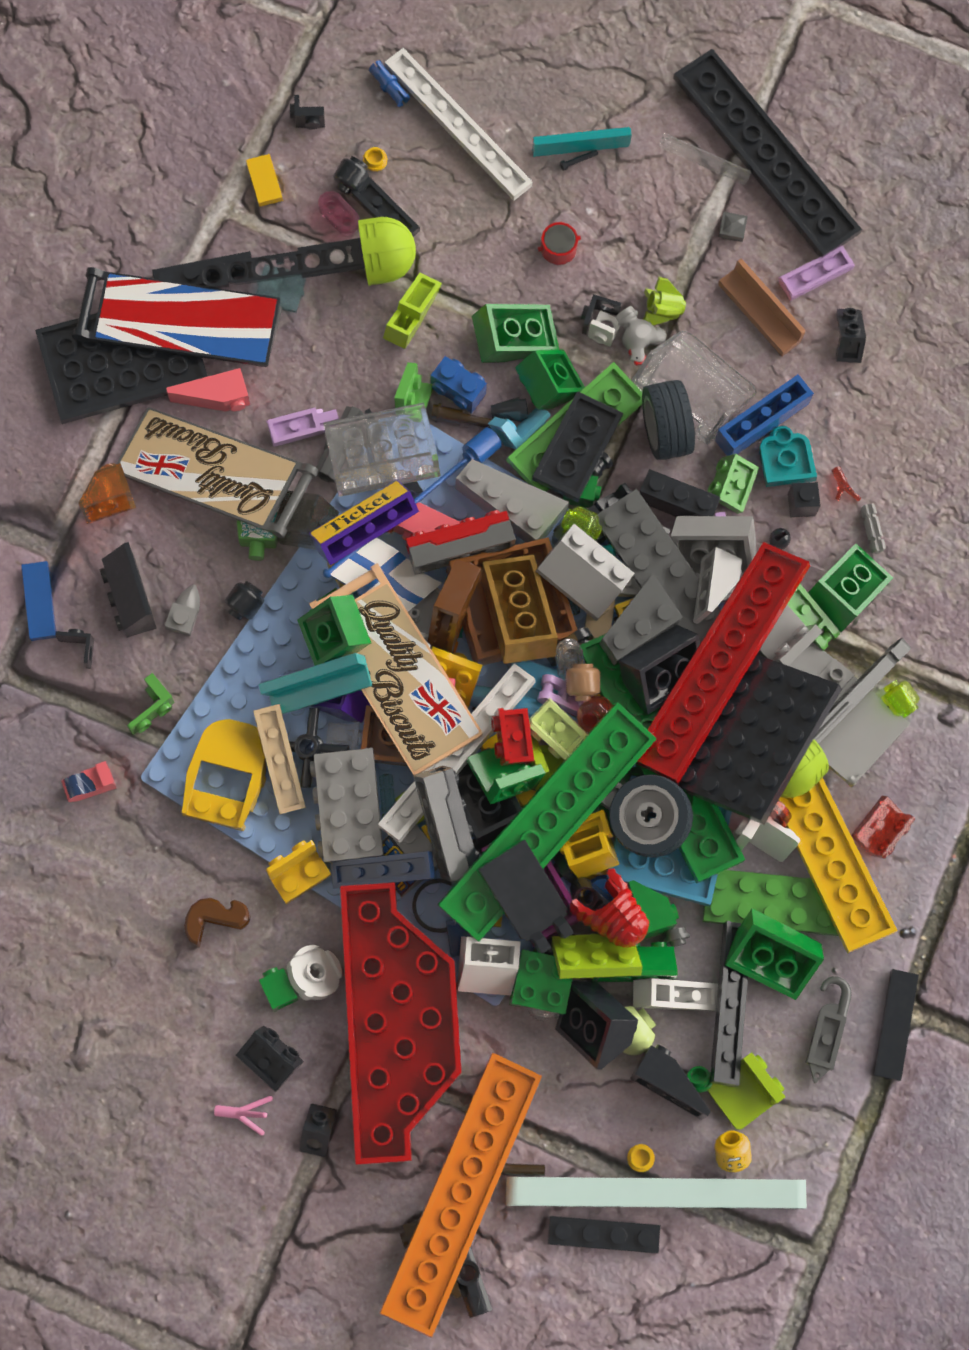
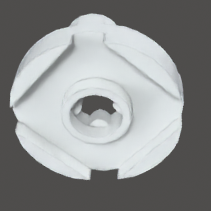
[286,945,342,1001]

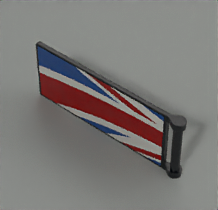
[72,267,280,367]

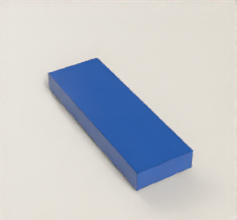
[21,561,56,641]

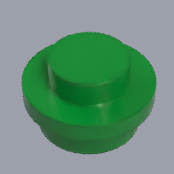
[686,1066,713,1093]

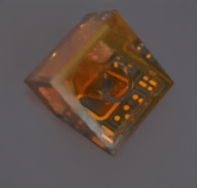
[79,463,136,524]

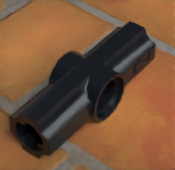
[456,1246,493,1318]

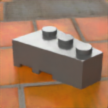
[599,574,683,665]

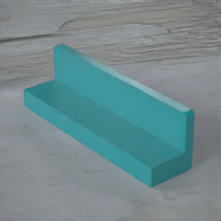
[258,653,372,715]

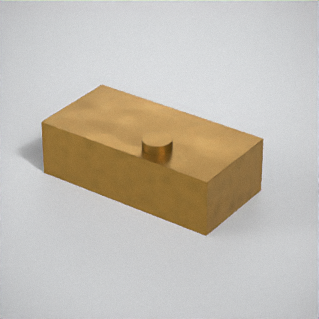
[481,555,558,664]

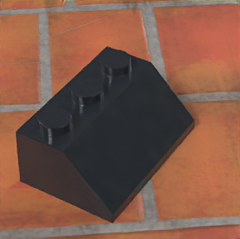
[100,542,157,638]
[619,625,700,715]
[458,747,522,848]
[555,981,639,1070]

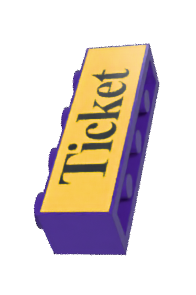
[309,480,419,566]

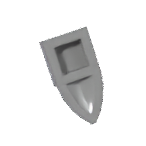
[165,584,200,636]

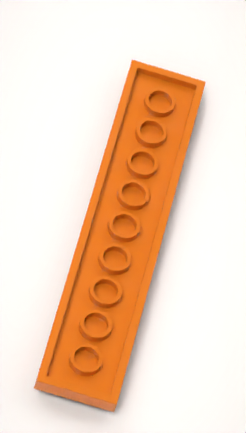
[379,1053,542,1338]

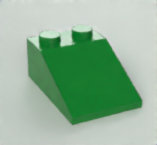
[472,304,560,363]
[808,543,893,633]

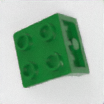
[467,748,546,804]
[509,949,572,1014]

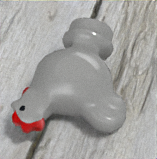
[615,306,666,366]

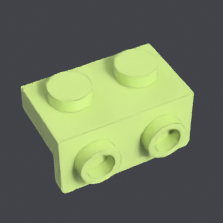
[529,698,588,759]

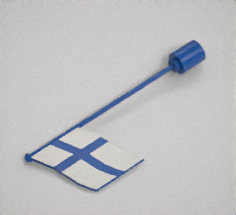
[323,427,502,612]

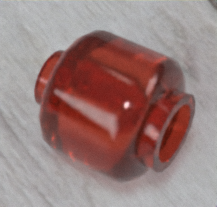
[577,695,613,733]

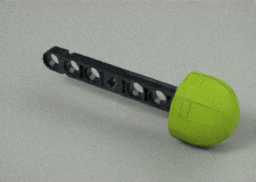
[201,217,416,288]

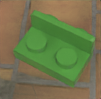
[394,362,433,423]
[708,453,759,514]

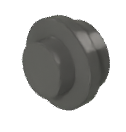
[663,927,690,947]

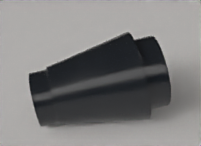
[491,397,528,422]

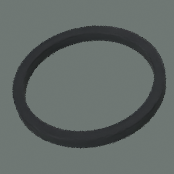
[412,879,452,933]

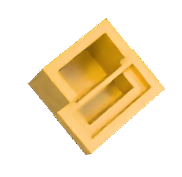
[560,810,620,878]

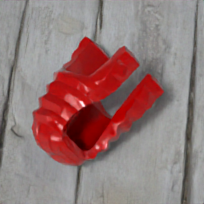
[569,868,649,948]

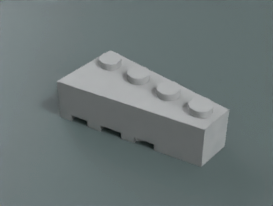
[455,459,569,542]

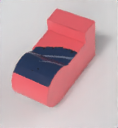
[61,761,116,802]

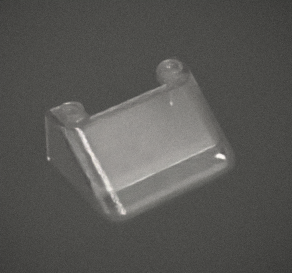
[631,331,756,445]

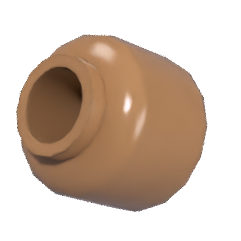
[566,664,601,701]

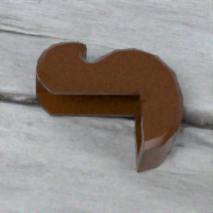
[184,898,251,948]

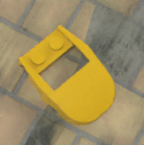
[182,719,267,831]

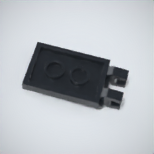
[477,840,574,954]

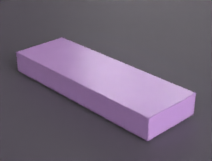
[778,246,855,301]

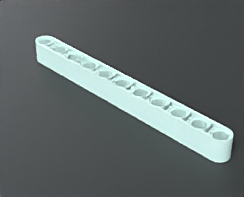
[506,1177,807,1209]

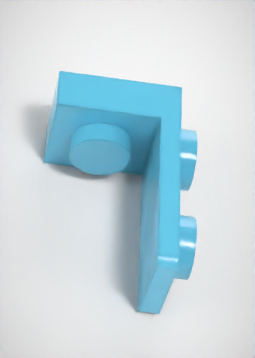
[488,408,551,449]

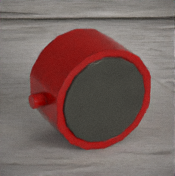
[537,222,581,265]

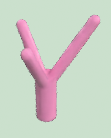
[214,1096,273,1136]

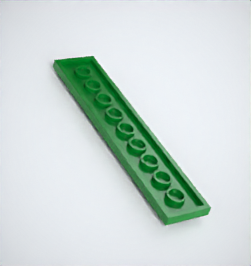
[577,634,746,884]
[437,702,657,942]

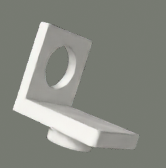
[588,311,620,347]

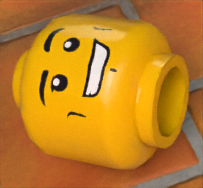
[714,1130,752,1173]

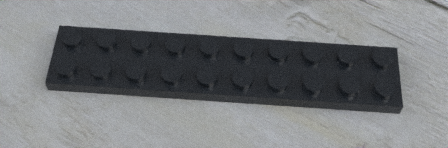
[673,48,862,257]

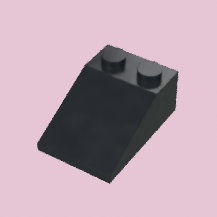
[630,1044,711,1120]

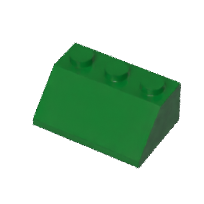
[725,908,824,1000]
[591,942,678,982]

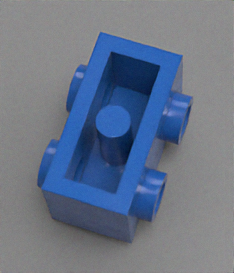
[430,356,487,414]

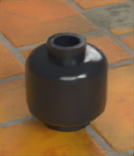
[333,156,370,195]
[225,581,264,621]

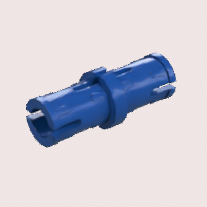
[369,60,410,107]

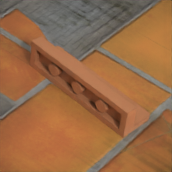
[718,258,805,356]

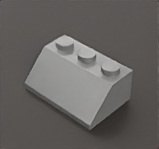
[671,516,756,576]
[536,524,635,621]

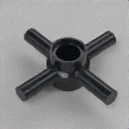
[289,708,350,788]

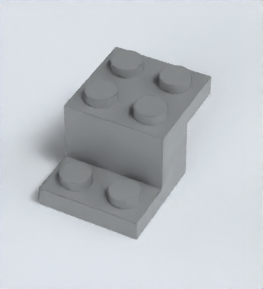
[757,605,822,666]

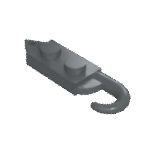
[805,976,852,1083]

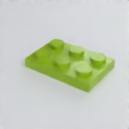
[551,934,642,979]

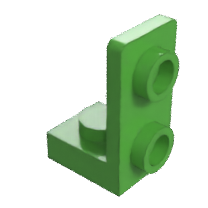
[127,673,175,735]

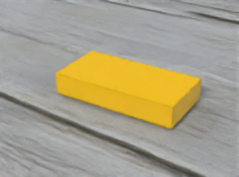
[246,154,283,207]

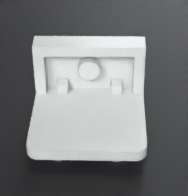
[732,816,800,862]

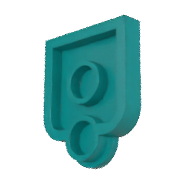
[759,426,817,487]

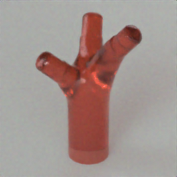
[831,466,861,501]

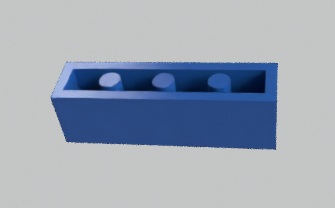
[715,374,814,456]

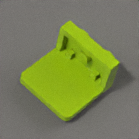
[707,1052,785,1130]

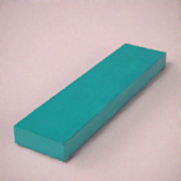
[532,127,632,157]

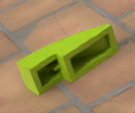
[383,273,442,349]

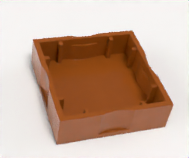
[446,537,577,666]

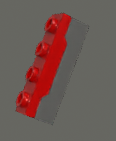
[406,510,516,575]

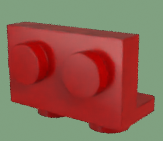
[491,708,534,766]

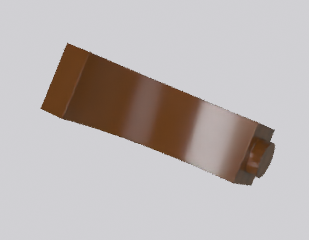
[427,559,481,654]

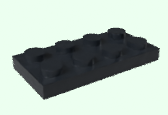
[532,391,623,502]

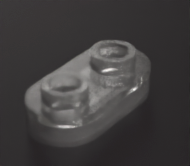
[555,639,585,681]

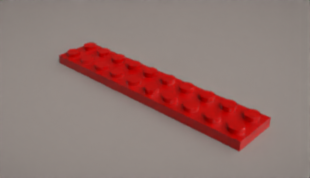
[636,542,810,784]

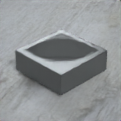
[719,212,748,242]

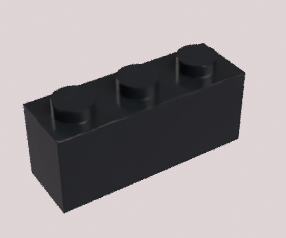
[639,469,721,517]

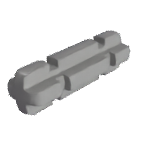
[861,504,886,553]

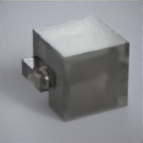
[274,490,339,550]

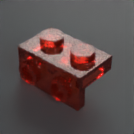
[851,795,915,859]

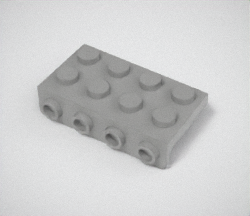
[310,748,384,862]

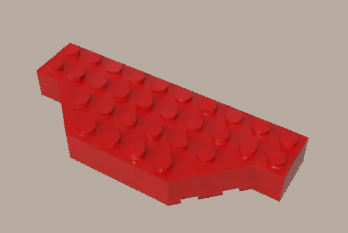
[340,882,462,1165]

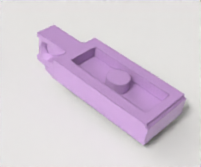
[267,407,339,447]

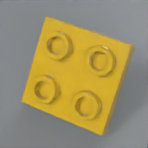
[432,647,483,708]

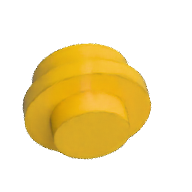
[363,147,387,172]
[627,1144,655,1172]

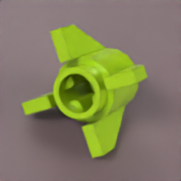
[643,277,686,326]

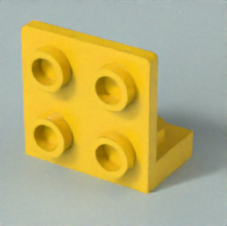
[266,840,332,905]

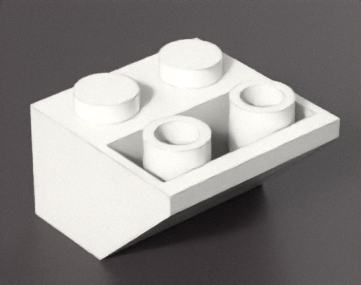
[457,937,521,996]

